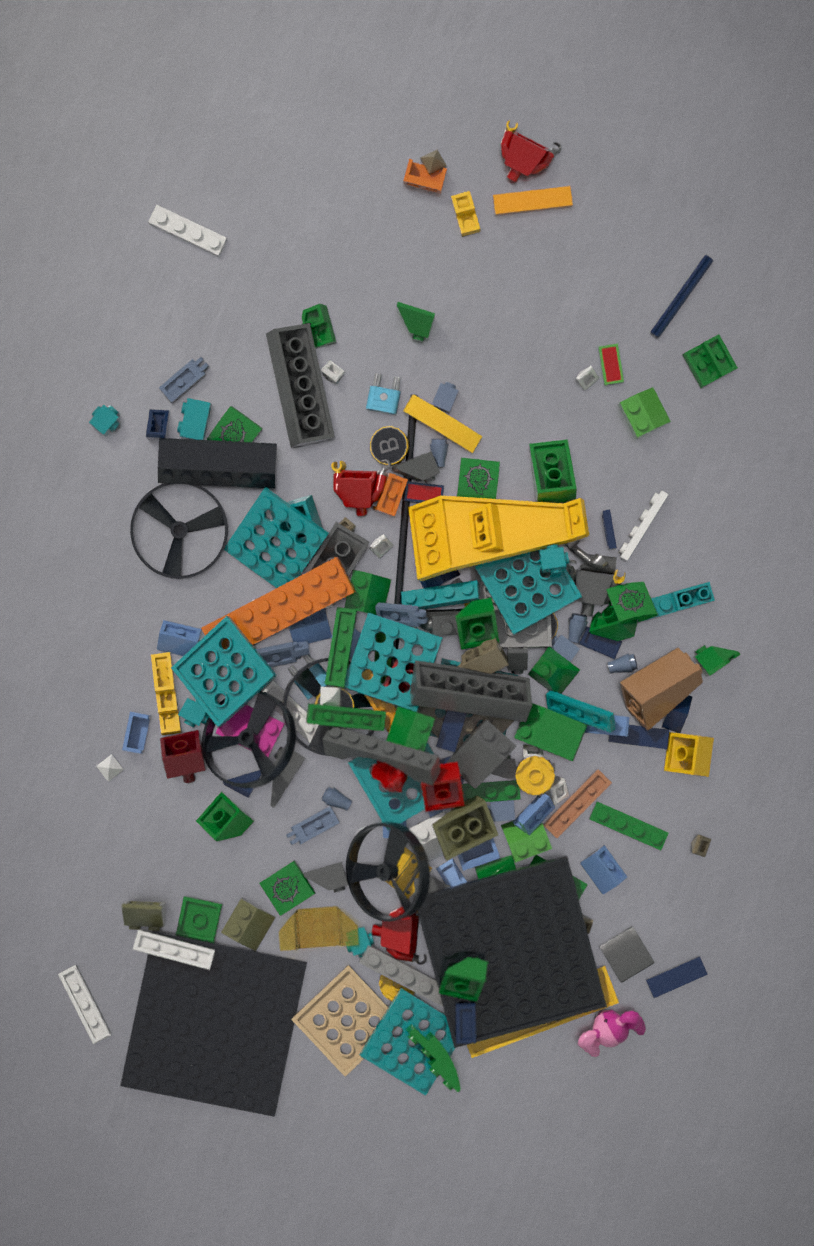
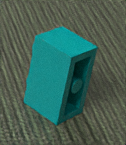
[177,398,212,440]

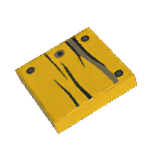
[385,847,432,899]

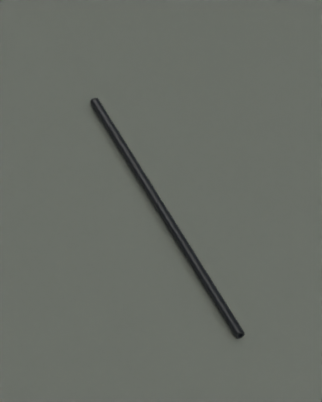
[391,394,418,667]

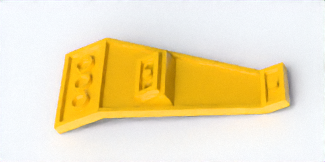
[408,495,589,581]

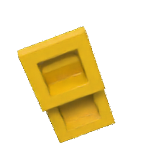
[451,191,481,237]

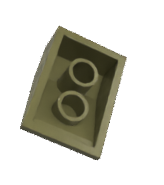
[432,796,498,860]
[122,901,166,931]

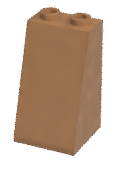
[620,648,703,730]

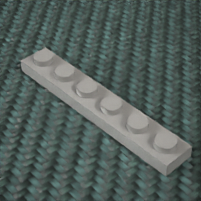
[359,945,443,1007]

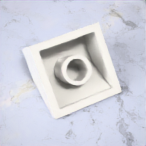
[409,811,445,862]

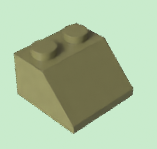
[221,898,276,951]

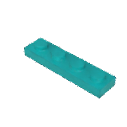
[401,580,480,610]
[546,690,616,733]

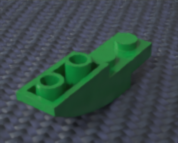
[406,1024,461,1092]

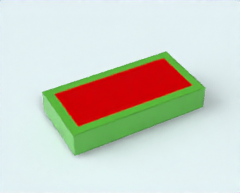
[598,344,624,386]

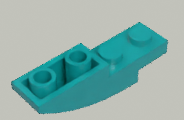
[637,582,715,623]

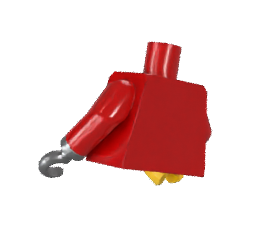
[501,121,562,182]
[331,459,391,516]
[372,907,427,965]

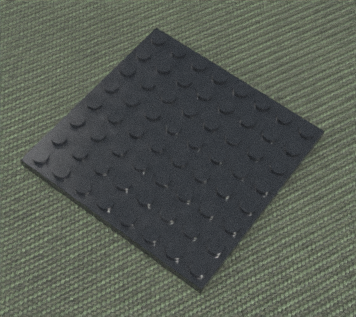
[414,855,607,1048]
[120,931,307,1117]

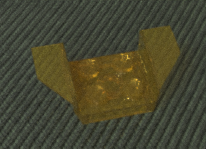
[279,906,359,951]

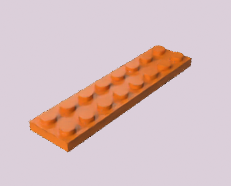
[201,557,356,657]

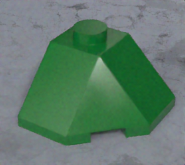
[589,602,638,641]
[693,645,740,677]

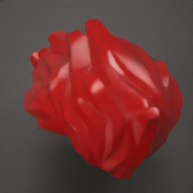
[371,760,407,793]

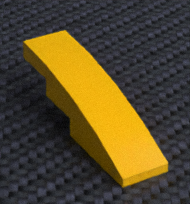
[403,394,483,453]
[151,652,181,735]

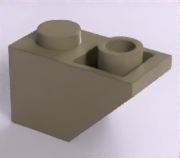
[461,638,508,674]

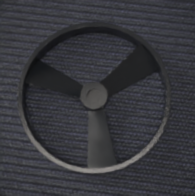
[130,483,229,579]
[282,658,375,756]
[202,691,296,789]
[346,822,430,922]

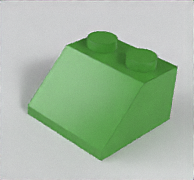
[618,387,671,439]
[501,820,552,863]

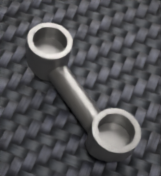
[567,540,608,569]

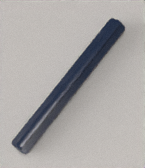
[651,255,713,338]

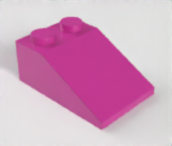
[216,704,285,758]

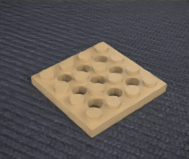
[291,965,397,1077]

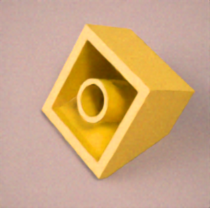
[664,732,714,777]

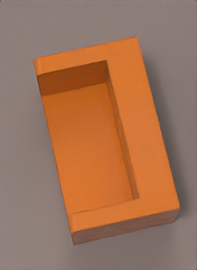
[403,159,447,194]
[372,473,408,516]

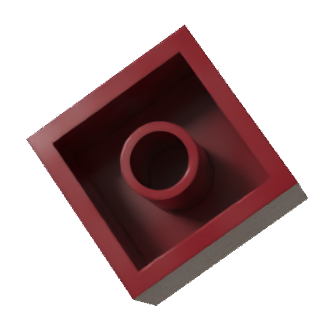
[160,730,206,783]

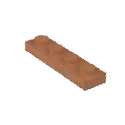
[543,769,612,838]

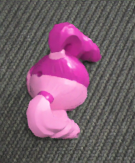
[578,1010,646,1057]

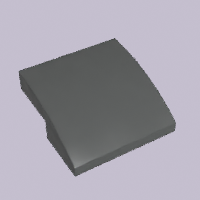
[600,927,655,983]

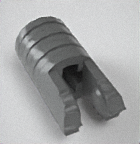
[580,554,617,574]

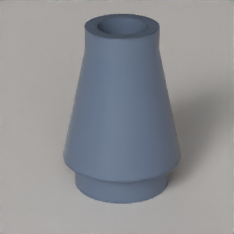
[430,438,449,467]
[568,613,588,643]
[608,653,638,674]
[321,786,352,811]

